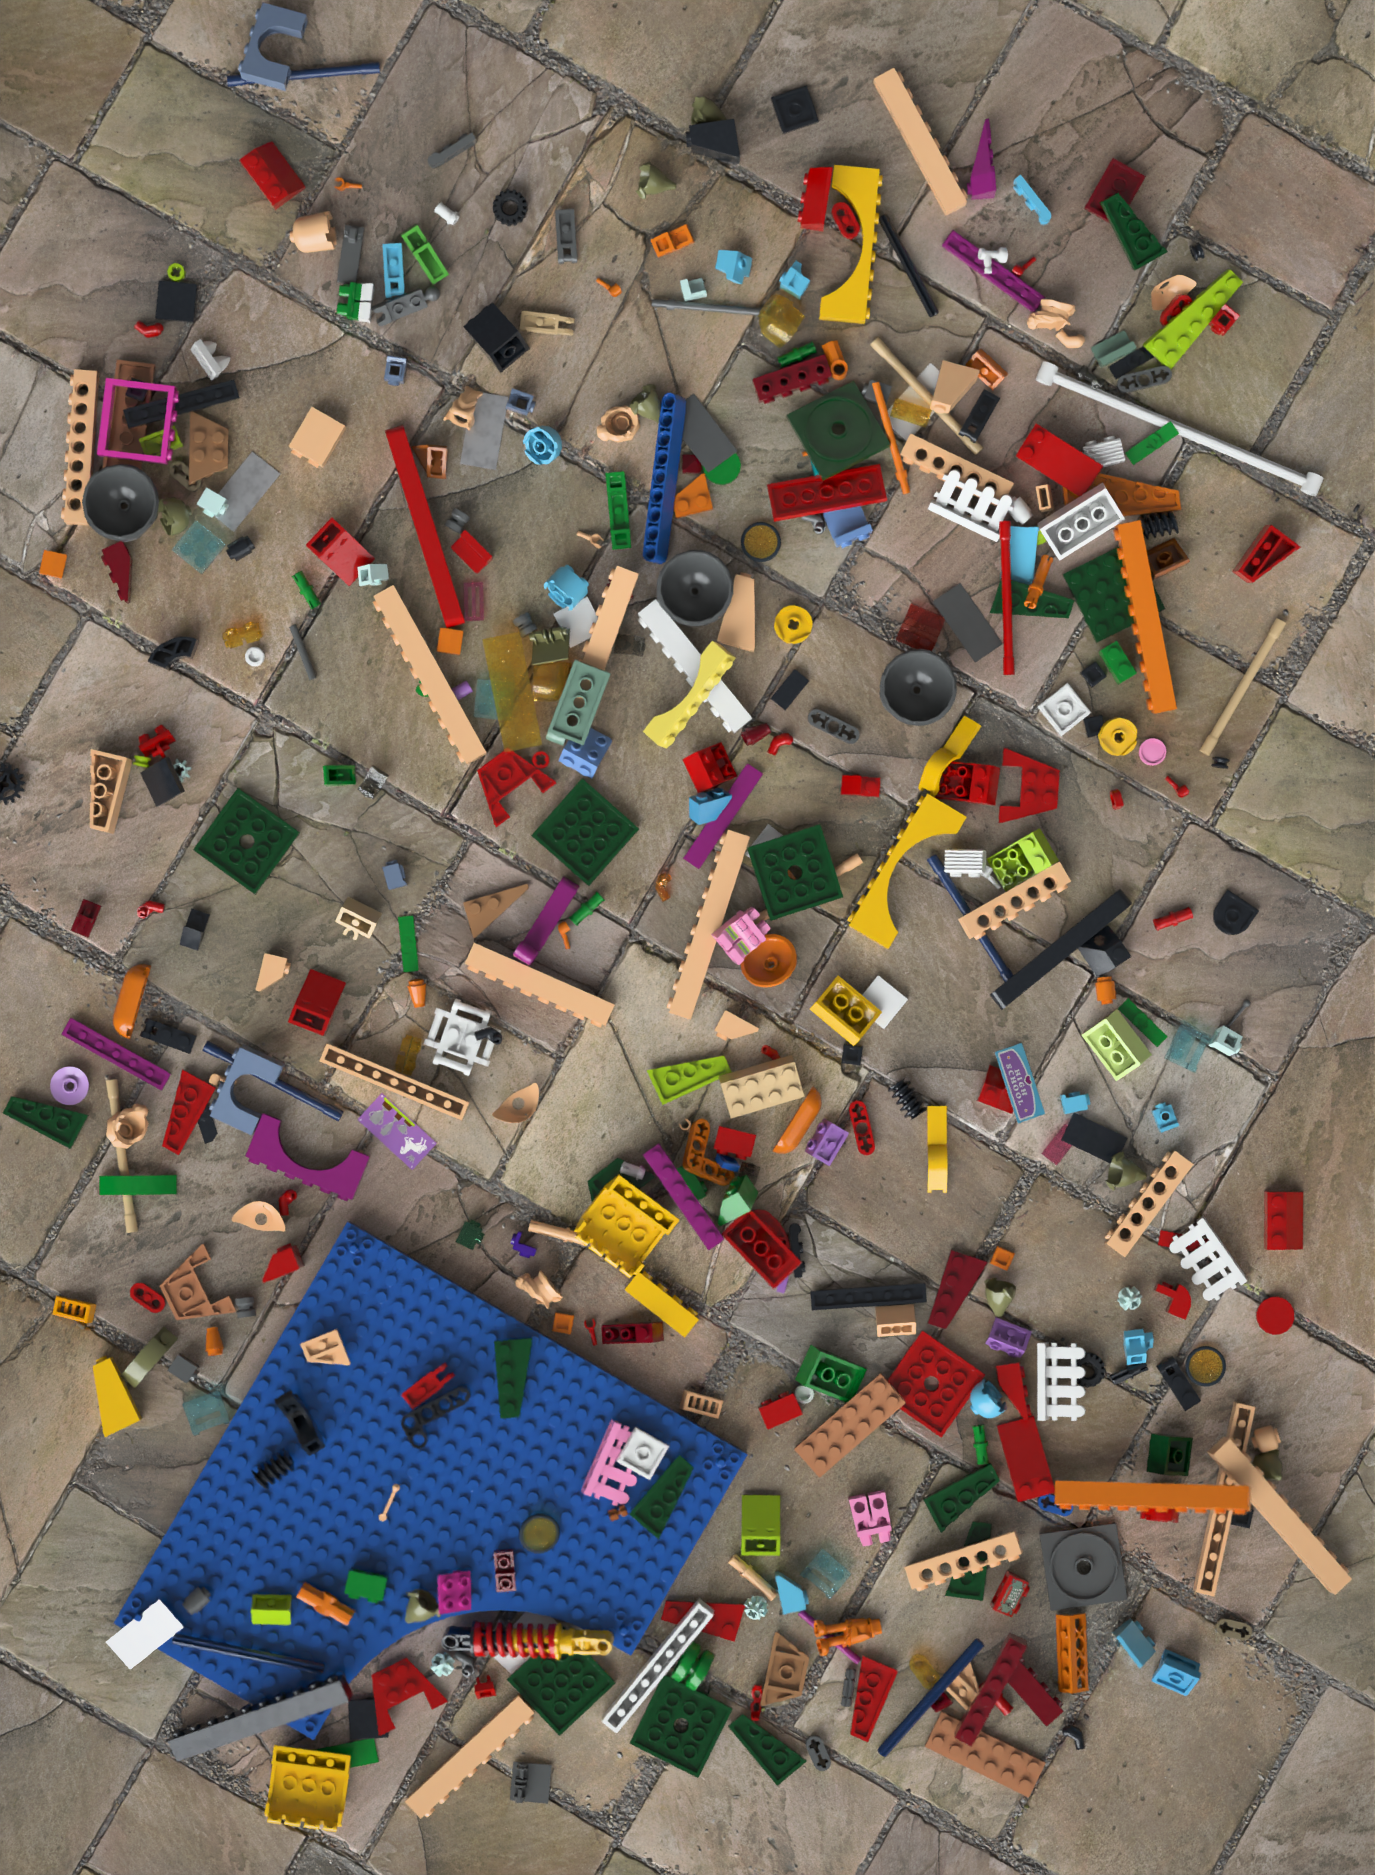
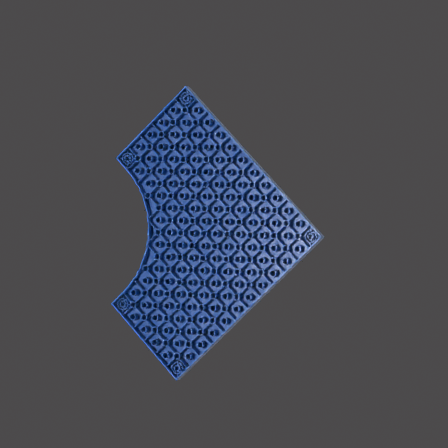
[114,1221,748,1740]

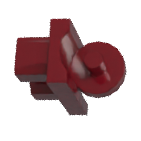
[70,899,102,938]

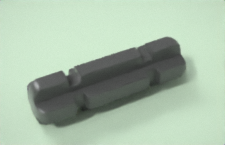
[841,1668,856,1707]

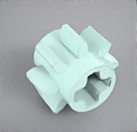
[173,759,192,783]
[1117,1286,1142,1310]
[744,1595,768,1620]
[430,1652,455,1677]

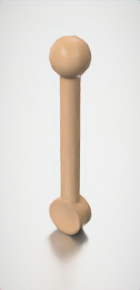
[379,1484,400,1521]

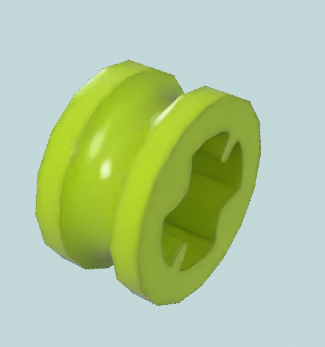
[167,263,185,282]
[132,755,151,768]

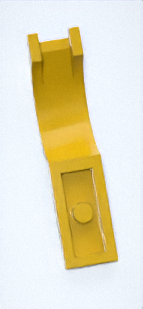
[918,715,981,797]
[927,1106,948,1193]

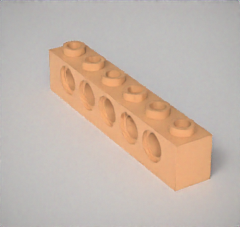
[900,433,1014,507]
[958,861,1071,940]
[1105,1150,1193,1257]
[904,1530,1023,1591]

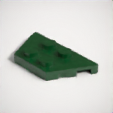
[587,1158,655,1202]

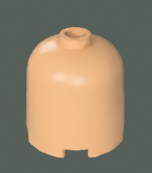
[290,211,337,253]

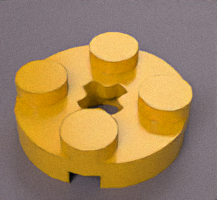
[774,605,813,644]
[1098,717,1137,756]

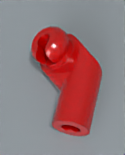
[767,733,793,756]
[137,900,165,918]
[761,1045,781,1060]

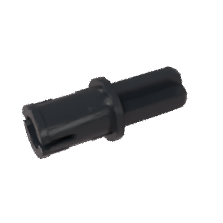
[1110,1363,1148,1385]

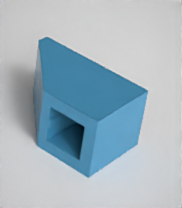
[689,788,732,825]

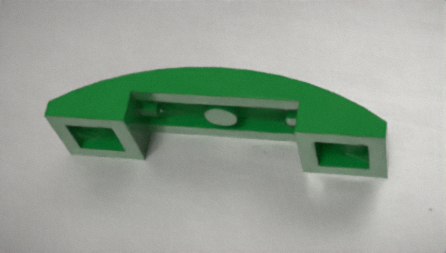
[605,471,631,550]
[99,1175,177,1195]

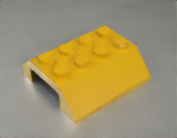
[574,1175,680,1278]
[264,1745,351,1832]

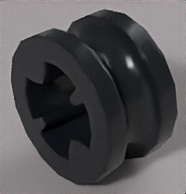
[1189,242,1205,262]
[1211,757,1230,769]

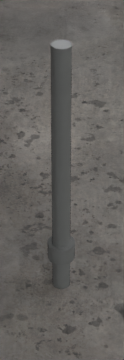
[652,298,766,316]

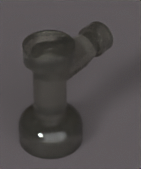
[1076,365,1105,389]

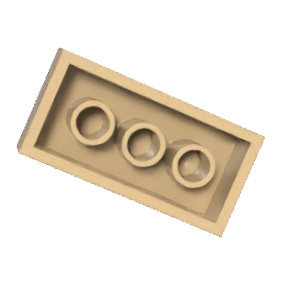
[718,1055,805,1118]

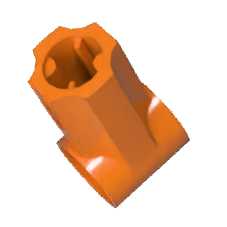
[822,340,848,381]

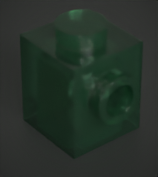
[456,1219,485,1250]

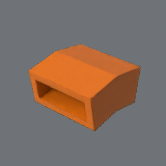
[39,550,67,579]
[437,628,463,655]

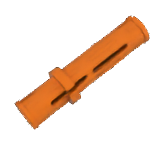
[1024,555,1053,609]

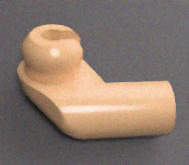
[1056,329,1085,348]

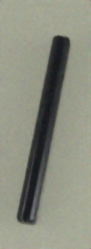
[879,214,939,318]

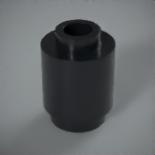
[226,535,255,561]

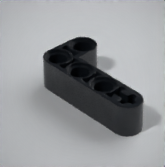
[401,1385,471,1449]

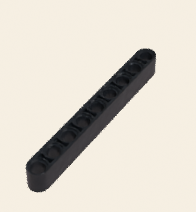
[990,889,1133,1010]

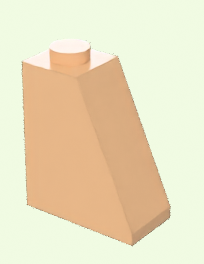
[930,360,980,413]

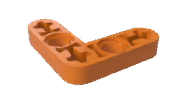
[682,1119,735,1186]

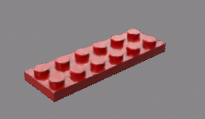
[767,464,887,522]

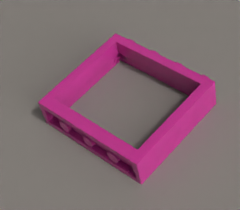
[97,378,179,464]

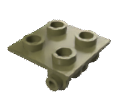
[529,626,570,666]

